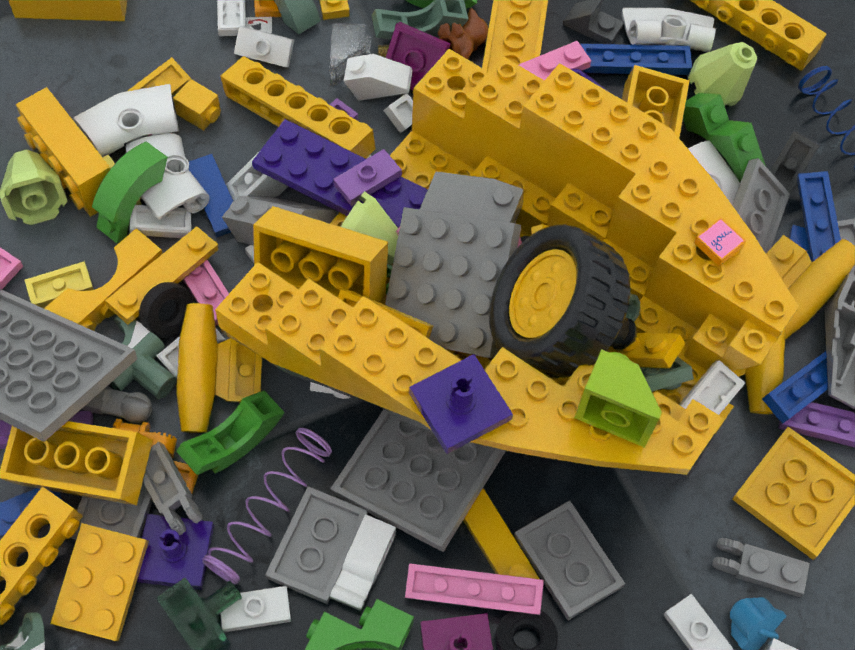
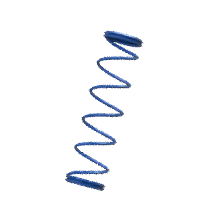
[798,66,855,170]

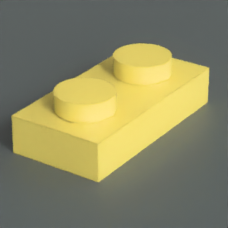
[25,261,94,308]

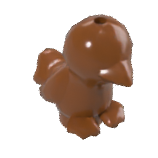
[438,8,489,59]

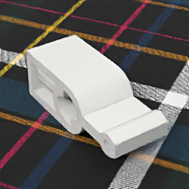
[330,514,396,611]

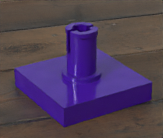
[409,354,513,454]
[137,514,214,590]

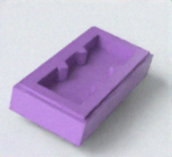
[333,149,402,206]

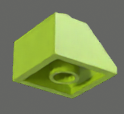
[575,349,662,448]

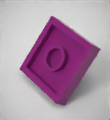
[386,22,450,90]
[420,613,493,650]

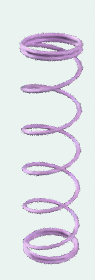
[202,428,332,584]

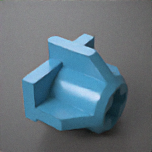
[730,597,787,650]

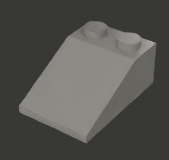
[420,172,524,223]

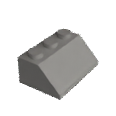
[222,196,336,246]

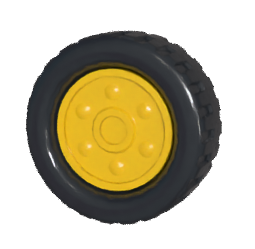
[489,224,637,378]

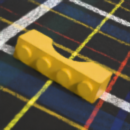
[44,228,163,331]

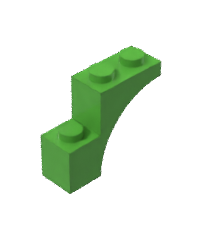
[683,93,766,183]
[305,599,414,650]

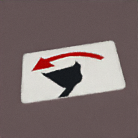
[246,17,272,33]

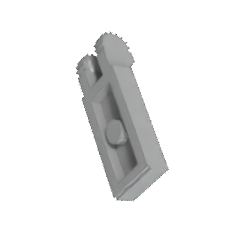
[143,442,203,536]
[712,538,810,597]

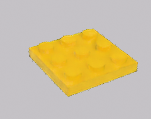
[732,427,855,560]

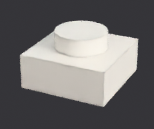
[383,93,413,133]

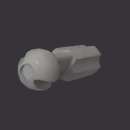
[81,386,152,423]

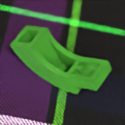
[92,141,168,243]
[176,390,285,475]

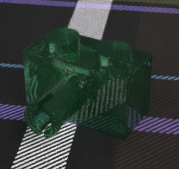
[156,577,243,650]

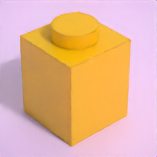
[173,79,221,131]

